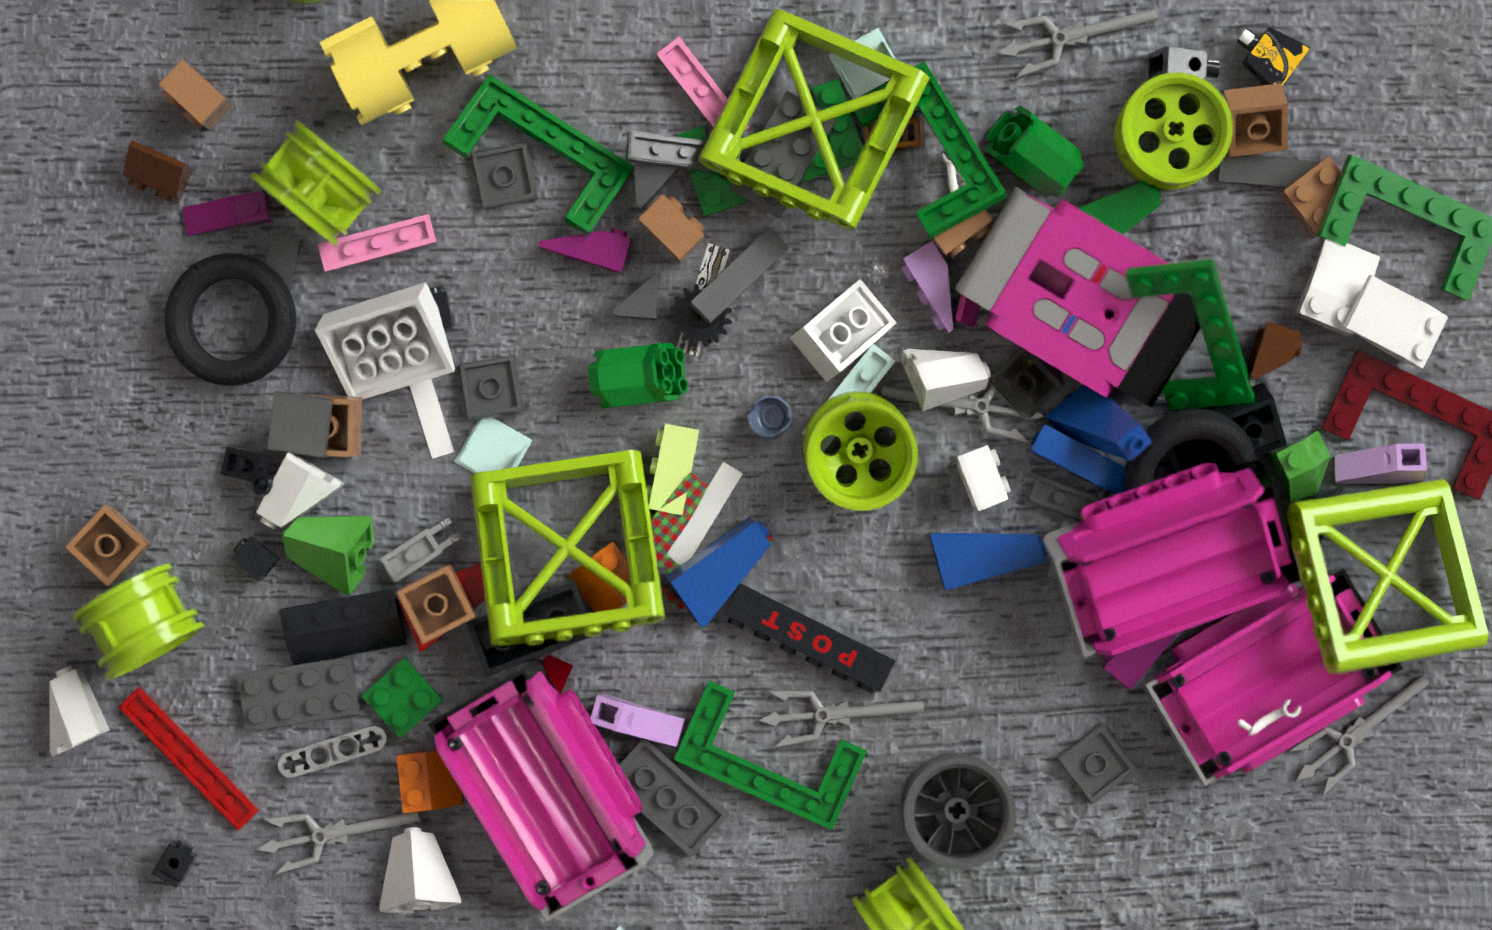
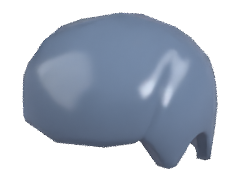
[747,395,793,439]

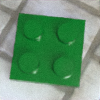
[362,657,444,739]

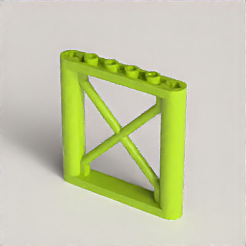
[698,9,929,231]
[470,450,665,646]
[1287,479,1488,674]

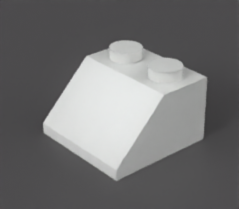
[954,445,1011,512]

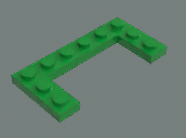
[853,61,1007,240]
[442,74,634,236]
[676,78,863,217]
[1316,155,1492,301]
[1125,259,1255,411]
[674,680,867,830]

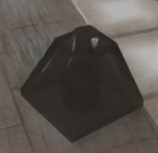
[988,346,1065,422]

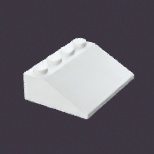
[315,282,455,400]

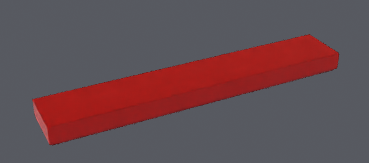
[118,686,260,831]

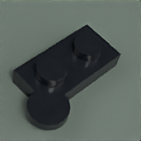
[220,447,273,496]

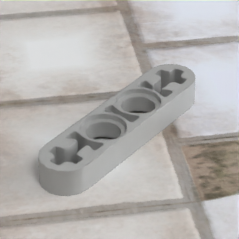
[278,725,388,778]

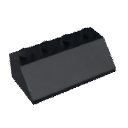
[1165,382,1287,474]
[466,581,594,677]
[279,588,407,665]

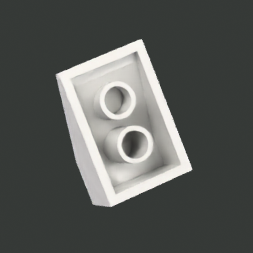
[1294,239,1380,337]
[1343,275,1448,369]
[790,279,896,382]

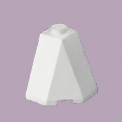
[901,349,991,411]
[256,452,345,529]
[49,666,110,756]
[379,827,461,914]

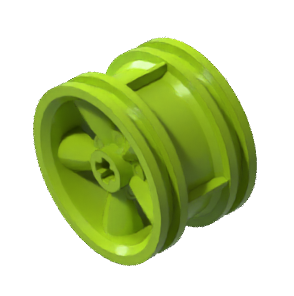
[71,563,206,681]

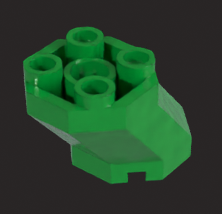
[985,106,1084,197]
[588,343,688,408]

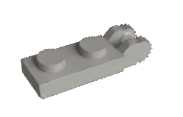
[379,517,462,583]

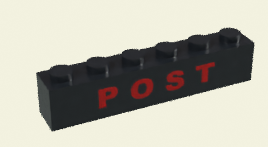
[725,583,895,694]

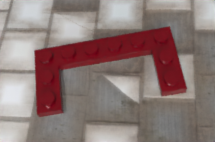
[1321,350,1492,500]

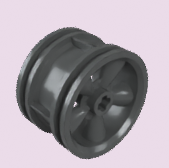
[900,753,1015,869]

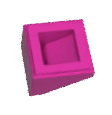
[954,294,980,327]

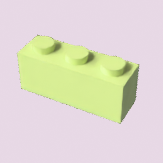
[646,424,699,515]

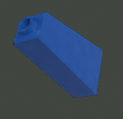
[1046,384,1152,461]
[1027,424,1126,496]
[665,517,771,628]
[928,533,1048,590]

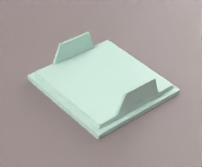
[828,28,896,99]
[454,418,533,474]

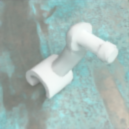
[942,153,958,193]
[1237,699,1301,735]

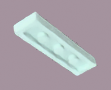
[801,344,895,451]

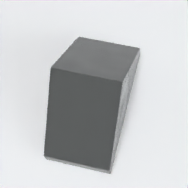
[634,164,680,212]
[612,273,660,320]

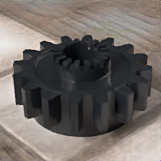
[670,284,732,347]

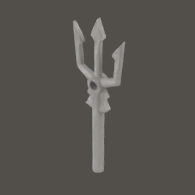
[997,9,1158,79]
[881,384,1045,443]
[1287,675,1429,797]
[758,690,924,748]
[257,812,421,876]

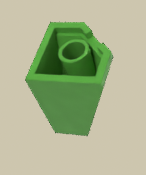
[1266,430,1331,504]
[282,516,375,596]

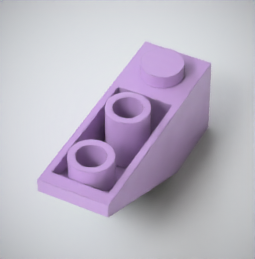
[901,241,953,334]
[1334,444,1427,484]
[590,693,685,747]

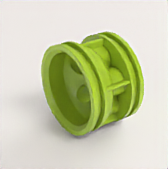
[1114,72,1233,190]
[250,120,382,246]
[803,391,918,511]
[852,856,964,930]

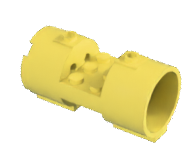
[319,0,518,125]

